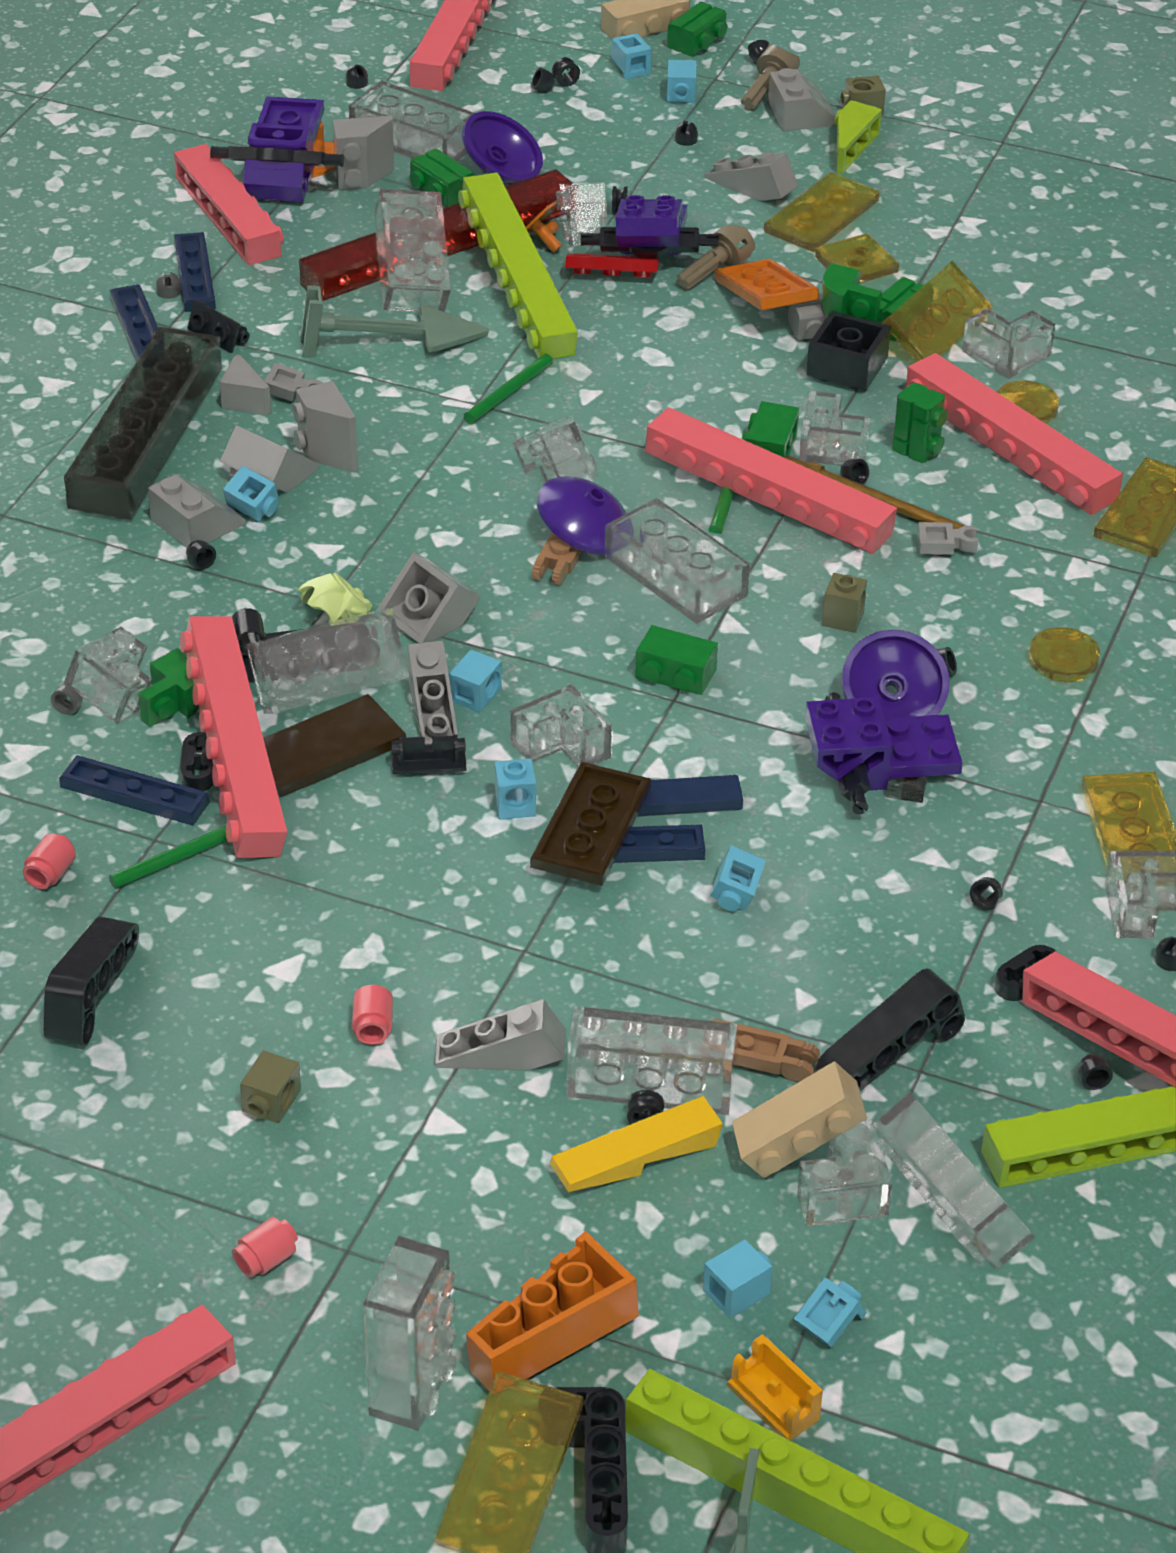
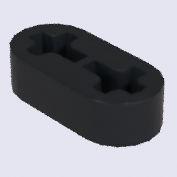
[180,732,214,791]
[995,945,1055,1001]

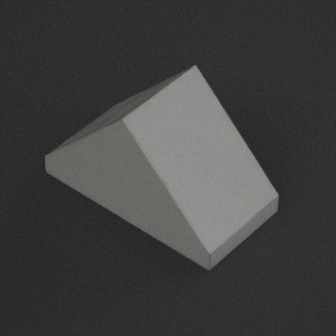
[220,354,271,415]

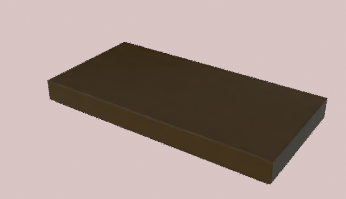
[263,694,406,797]
[530,762,651,886]

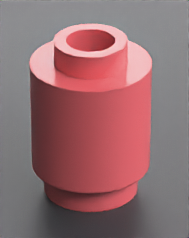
[23,834,76,889]
[352,985,393,1045]
[232,1217,298,1278]

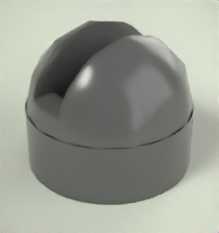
[156,272,181,299]
[51,683,83,715]

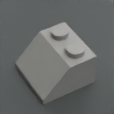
[768,68,836,131]
[333,116,394,190]
[292,381,358,472]
[220,425,320,493]
[148,474,246,548]
[376,552,481,643]

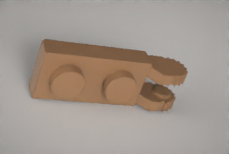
[532,532,583,585]
[702,1018,820,1082]

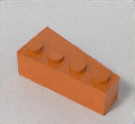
[466,1231,639,1397]

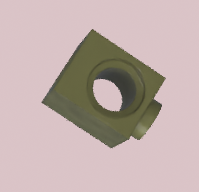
[840,76,886,115]
[822,573,867,633]
[240,1050,301,1124]

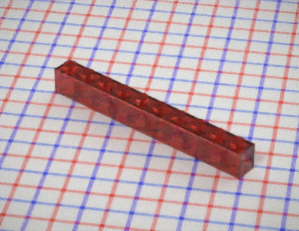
[299,169,576,301]

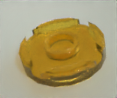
[997,380,1059,424]
[1028,627,1100,682]

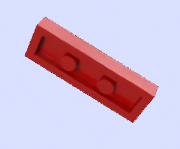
[565,253,659,278]

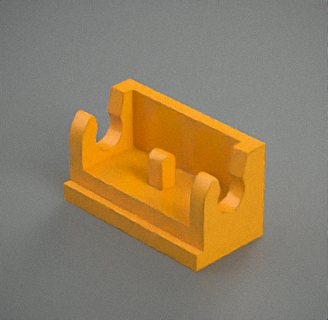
[727,1334,823,1441]

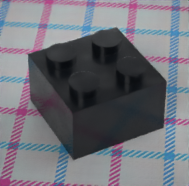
[806,310,891,391]

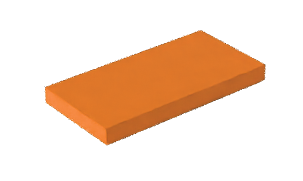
[714,258,819,311]

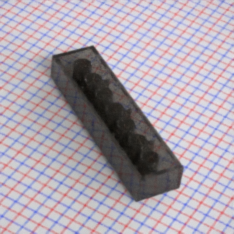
[64,327,222,520]

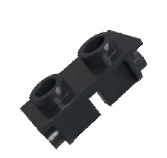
[187,300,250,353]
[391,734,467,774]

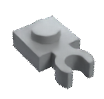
[265,363,323,402]
[917,522,978,555]

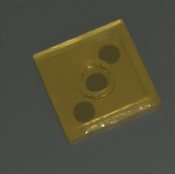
[815,233,899,283]

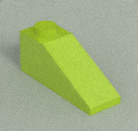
[835,100,882,174]

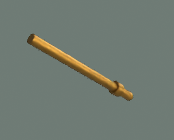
[785,455,965,529]

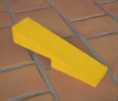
[550,1096,723,1192]

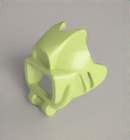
[298,573,372,626]

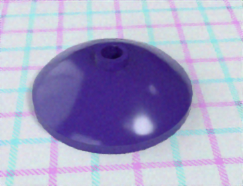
[462,111,543,184]
[537,476,631,555]
[841,630,950,718]

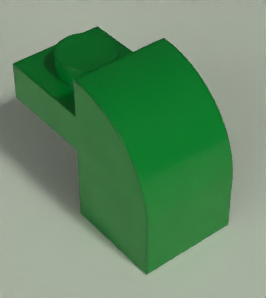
[821,263,882,322]
[138,648,199,727]

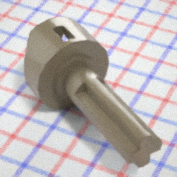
[741,44,800,111]
[676,225,756,291]

